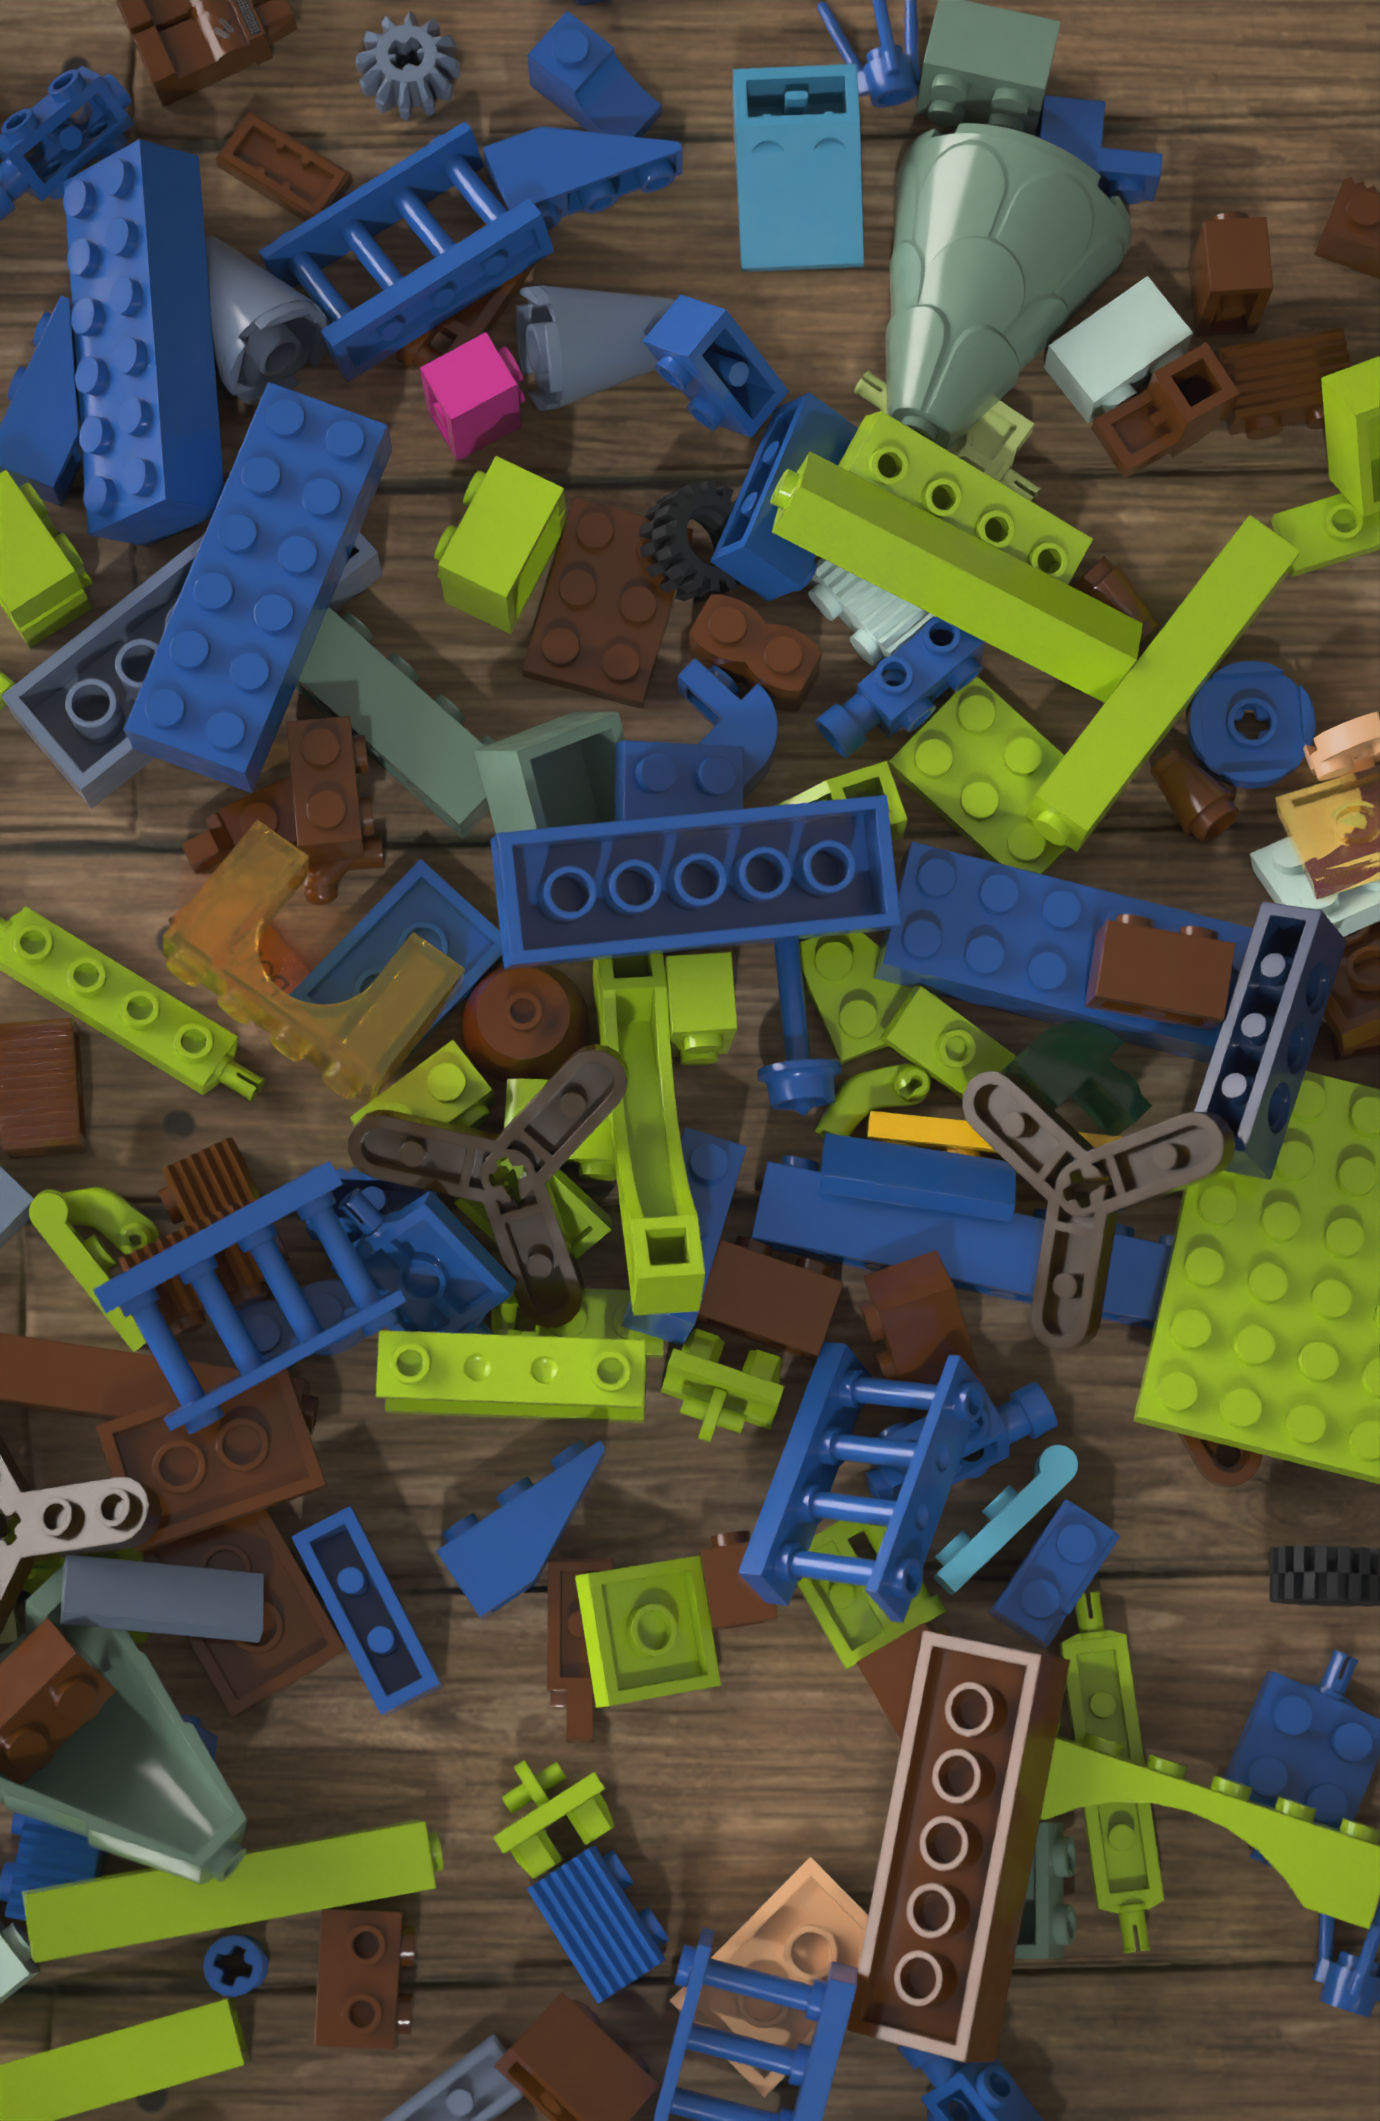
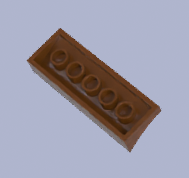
[847,1630,1070,2062]

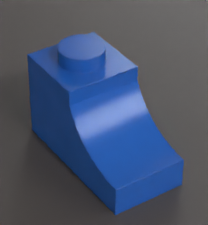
[528,11,662,137]

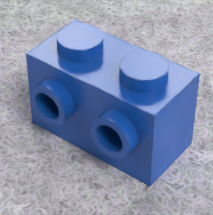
[642,294,789,438]

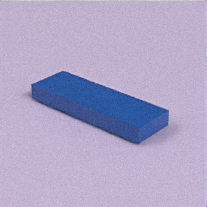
[819,1133,1016,1222]

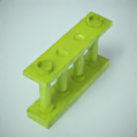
[376,1330,646,1423]

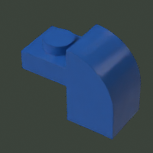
[1037,95,1163,205]
[678,658,778,800]

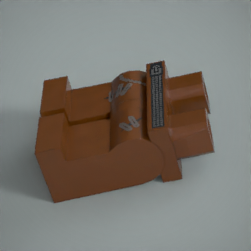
[116,0,298,107]

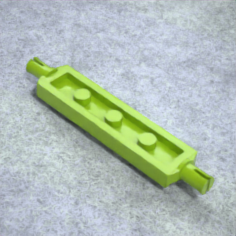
[0,906,266,1102]
[1059,1591,1164,1953]

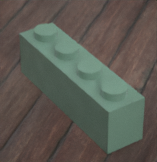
[295,607,496,839]

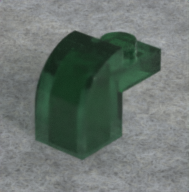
[1000,1021,1152,1136]

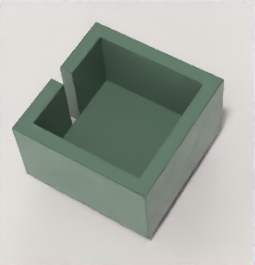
[916,0,1061,136]
[474,711,626,834]

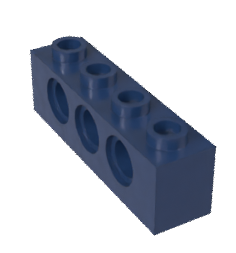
[1194,901,1347,1180]

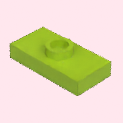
[1271,493,1380,578]
[880,986,1020,1099]

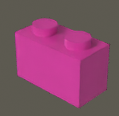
[420,332,525,462]

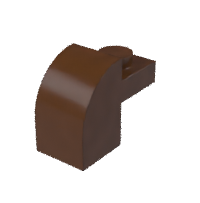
[1091,342,1240,479]

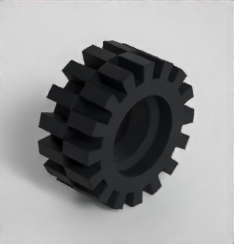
[639,481,741,603]
[1269,1545,1380,1607]

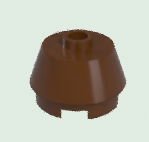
[462,965,589,1083]

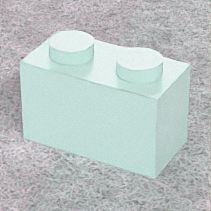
[1044,276,1193,423]

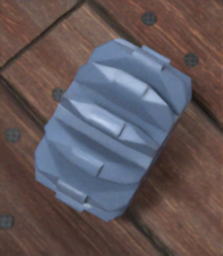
[356,11,461,122]

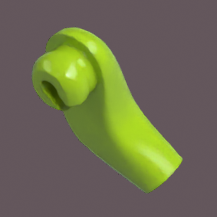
[815,1063,931,1139]
[62,1186,160,1255]

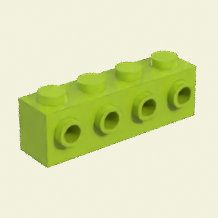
[838,411,1093,584]

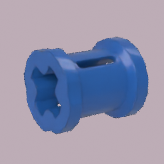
[203,1934,270,1997]

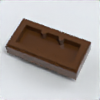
[215,111,353,222]

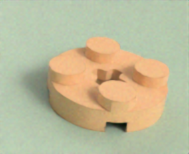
[1303,711,1380,784]

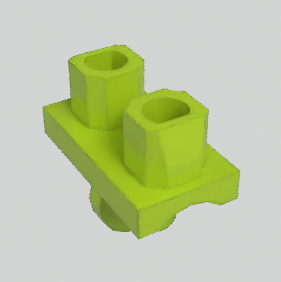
[661,1329,785,1443]
[493,1759,615,1879]

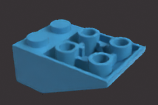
[732,64,864,272]

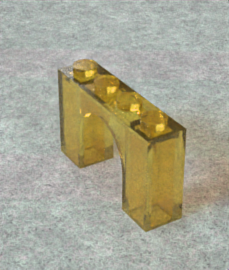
[163,819,465,1104]

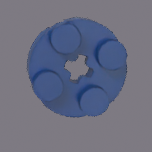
[1187,661,1316,789]

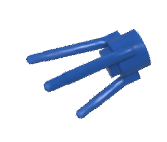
[817,0,921,108]
[1312,1902,1380,2017]

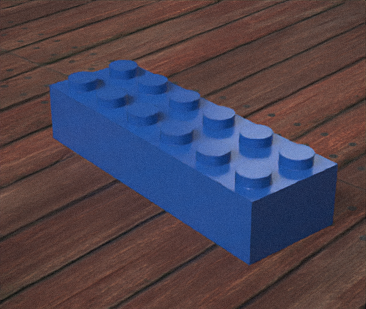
[63,139,224,547]
[124,382,392,793]
[490,795,901,969]
[874,841,1254,1064]

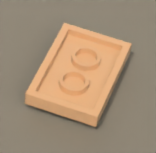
[670,1857,868,2098]

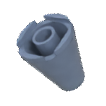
[205,236,331,405]
[515,285,675,411]

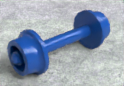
[757,938,842,1116]

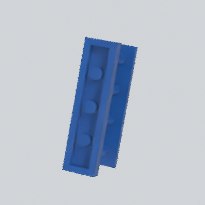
[259,121,554,382]
[93,1161,407,1434]
[738,1342,985,1623]
[653,1927,858,2121]

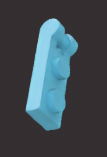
[933,1445,1078,1596]

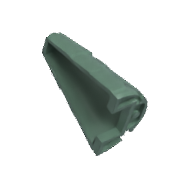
[886,123,1132,451]
[0,1564,247,1885]

